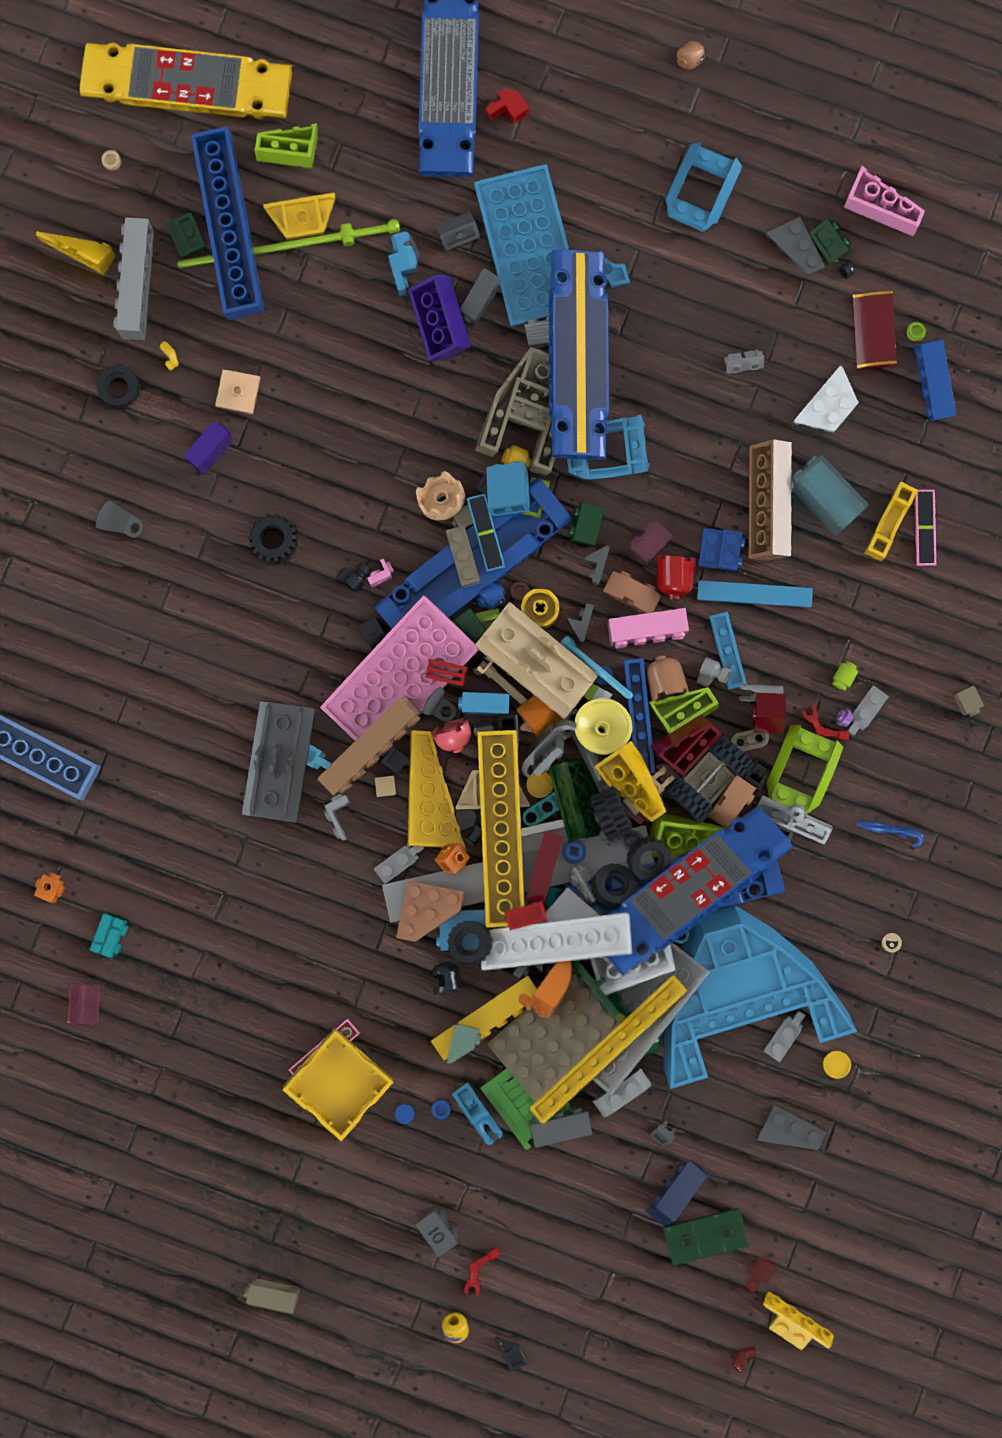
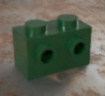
[568,502,604,546]

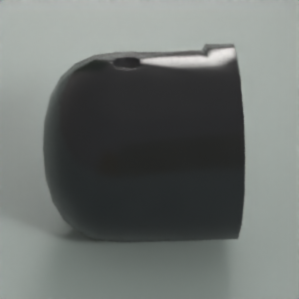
[432,962,462,995]

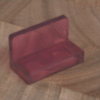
[67,984,100,1024]

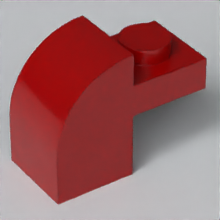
[485,90,529,124]

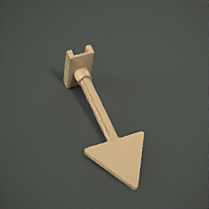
[471,656,532,732]

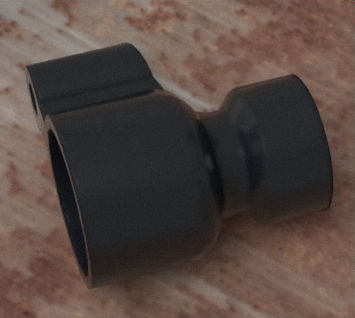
[336,562,373,593]

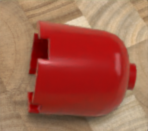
[657,555,696,599]

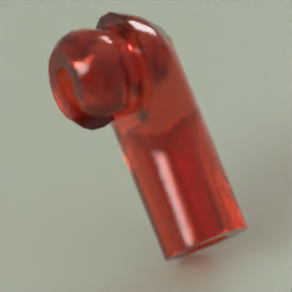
[733,1346,757,1372]

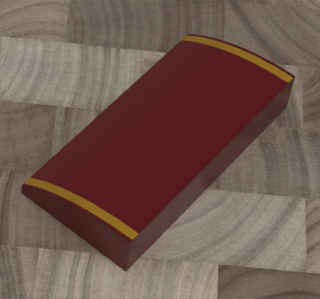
[852,290,897,370]

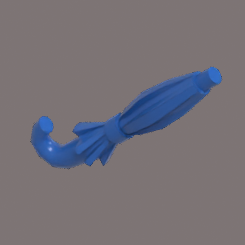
[856,821,924,847]

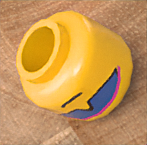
[442,1313,469,1343]

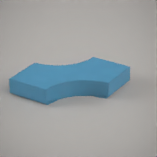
[600,251,630,288]

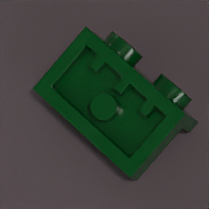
[809,219,852,264]

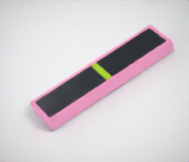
[915,490,936,566]

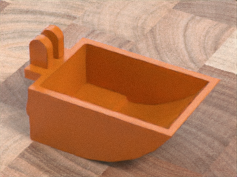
[518,961,571,1019]

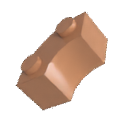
[603,571,661,614]
[708,775,756,828]

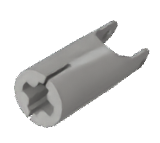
[739,684,783,702]

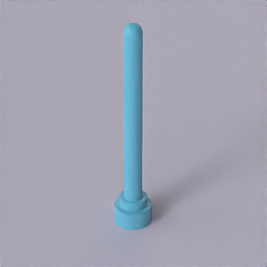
[560,636,633,699]

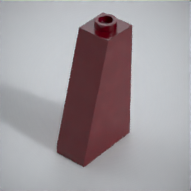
[526,831,564,904]

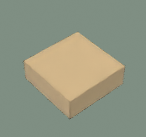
[375,776,396,797]

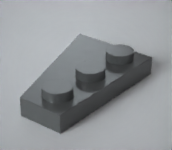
[766,217,825,277]
[756,1105,826,1150]

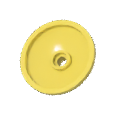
[575,698,632,755]

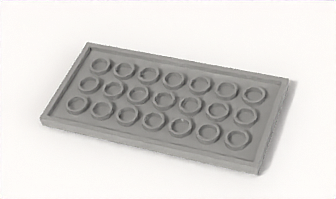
[592,943,710,1095]

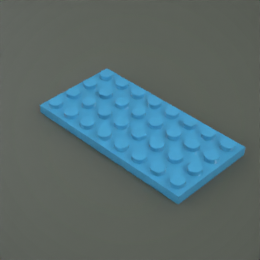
[474,164,569,327]

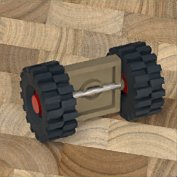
[665,734,754,824]

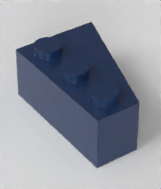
[646,1161,708,1226]

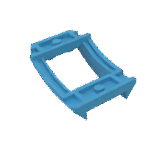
[666,142,742,232]
[567,415,650,480]

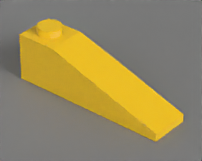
[35,231,115,275]
[594,741,666,822]

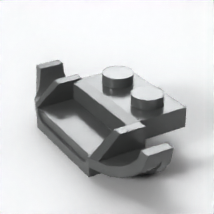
[522,720,576,778]

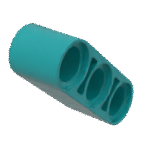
[523,792,560,827]

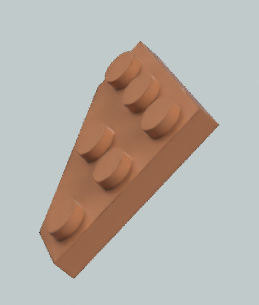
[396,881,465,942]

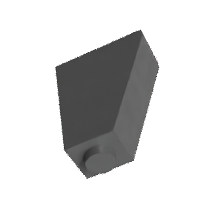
[460,268,500,325]

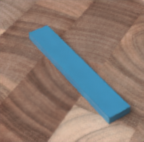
[697,580,813,608]

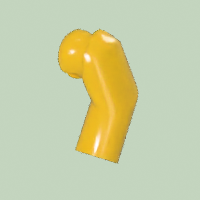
[160,341,179,370]

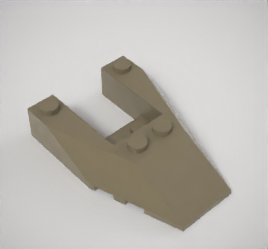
[475,347,564,477]

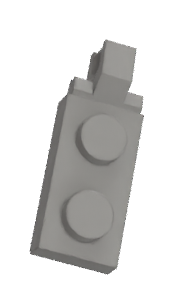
[847,685,889,736]
[374,845,424,884]
[763,1010,805,1062]

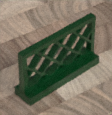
[549,759,602,842]

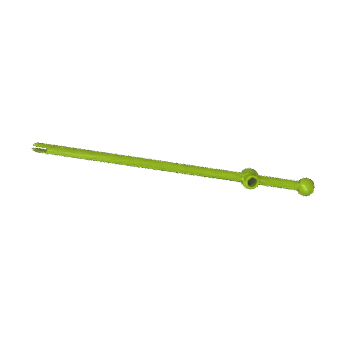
[177,219,400,268]

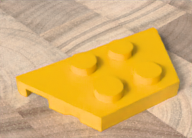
[263,192,336,240]

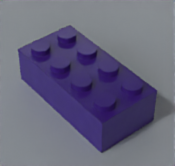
[408,275,471,361]

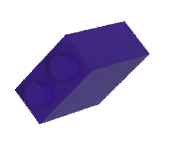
[184,421,233,475]

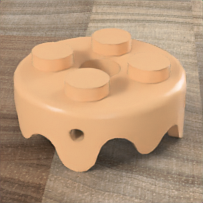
[416,472,466,520]

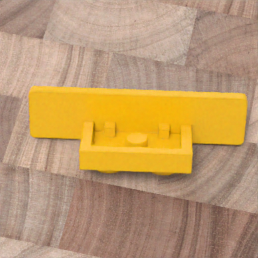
[763,1292,834,1350]

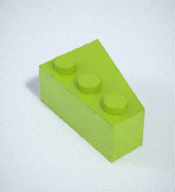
[255,123,318,168]

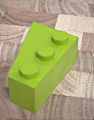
[649,687,719,735]

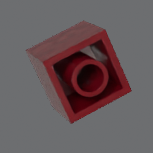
[751,692,786,734]

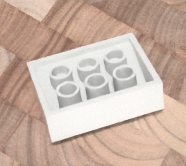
[590,945,675,995]

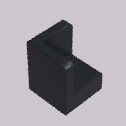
[381,747,409,774]

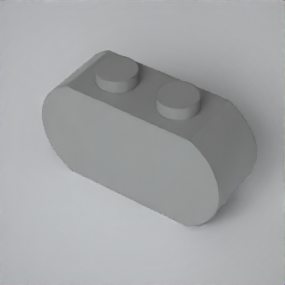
[593,1068,652,1118]

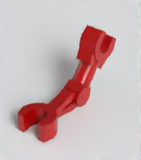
[802,705,850,741]
[464,1246,501,1295]

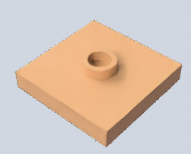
[215,369,261,414]

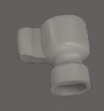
[697,657,731,688]

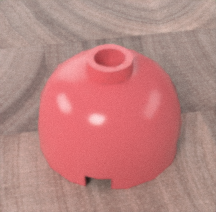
[432,718,471,753]

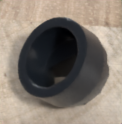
[838,262,855,279]

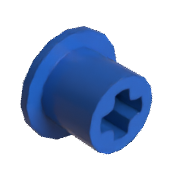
[562,840,586,864]

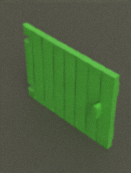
[480,1068,572,1150]

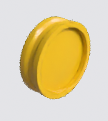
[526,772,553,798]
[823,1051,851,1079]

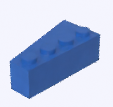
[913,340,957,420]

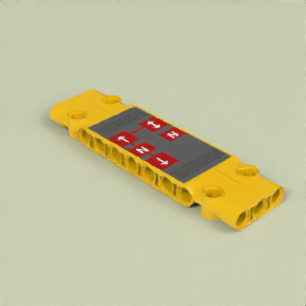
[80,43,292,119]

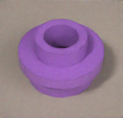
[836,708,854,727]

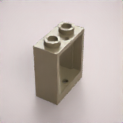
[244,1278,300,1314]

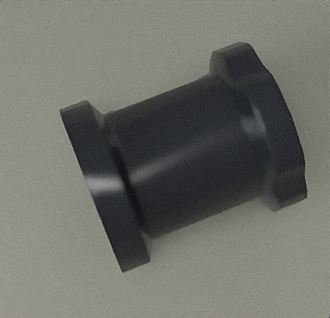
[463,823,482,849]

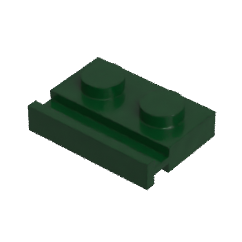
[166,212,206,259]

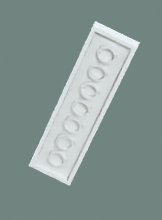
[481,913,632,970]

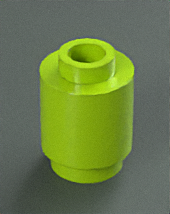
[832,661,858,691]

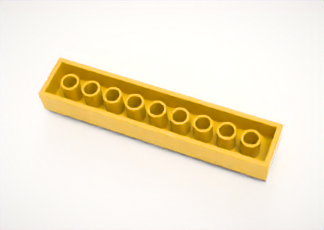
[478,730,524,927]

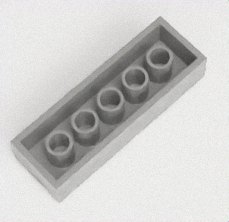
[114,218,154,341]

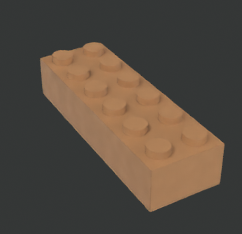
[749,439,792,561]
[317,696,422,795]

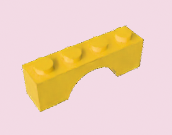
[864,482,918,561]

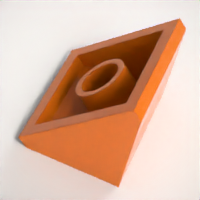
[516,695,565,738]

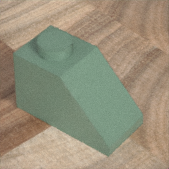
[447,1023,482,1064]

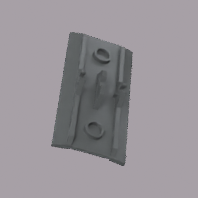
[242,701,315,823]

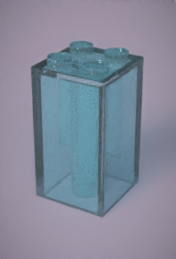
[791,454,869,537]

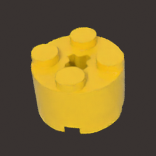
[521,589,559,629]

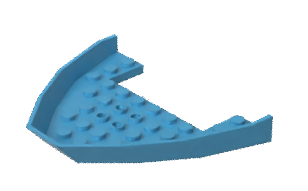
[663,905,857,1089]

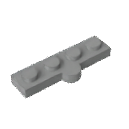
[757,795,833,844]

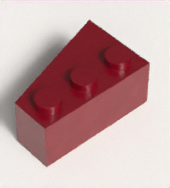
[650,715,722,777]

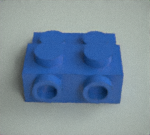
[698,528,745,572]

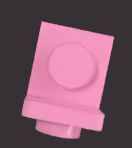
[367,558,394,587]

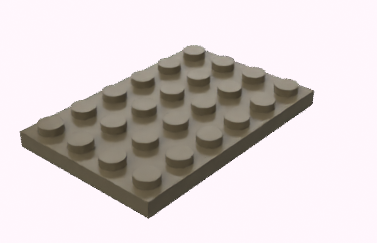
[487,967,621,1102]

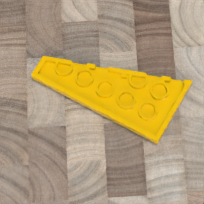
[408,730,466,848]

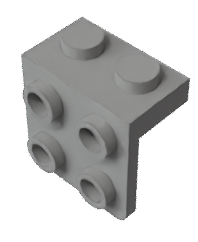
[324,794,351,841]

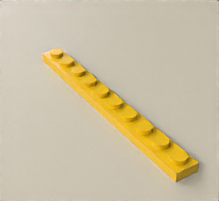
[529,975,688,1124]

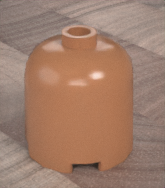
[646,656,689,701]

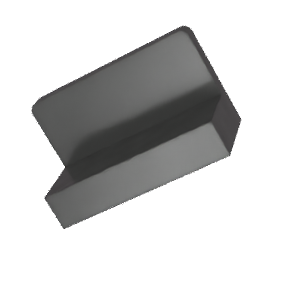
[435,212,480,251]

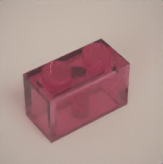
[629,521,673,566]

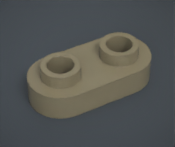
[731,729,769,752]

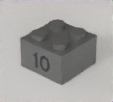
[416,1206,459,1258]

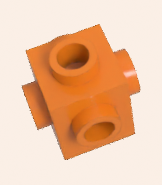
[435,843,470,874]
[34,872,65,903]

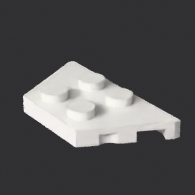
[793,366,858,433]

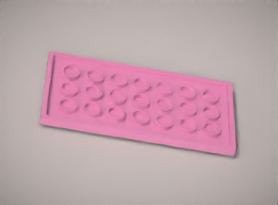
[320,595,479,757]

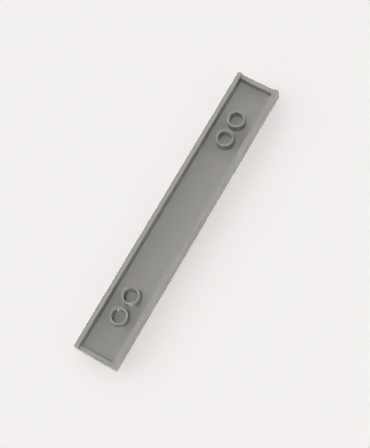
[382,825,654,923]

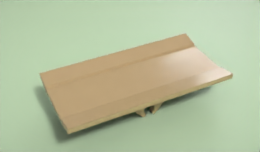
[474,602,598,719]

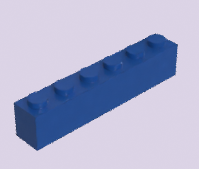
[623,658,655,775]

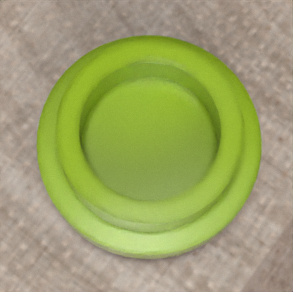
[906,322,926,342]

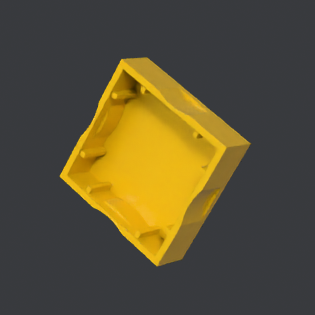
[283,1028,393,1141]

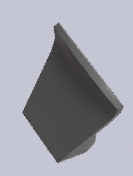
[96,500,143,538]
[423,687,456,722]

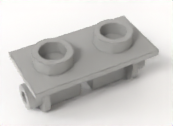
[724,350,764,374]
[568,864,598,906]

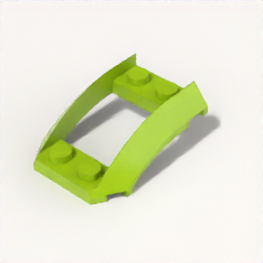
[766,725,843,814]

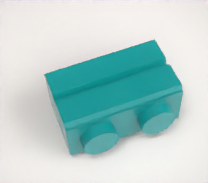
[89,913,128,958]

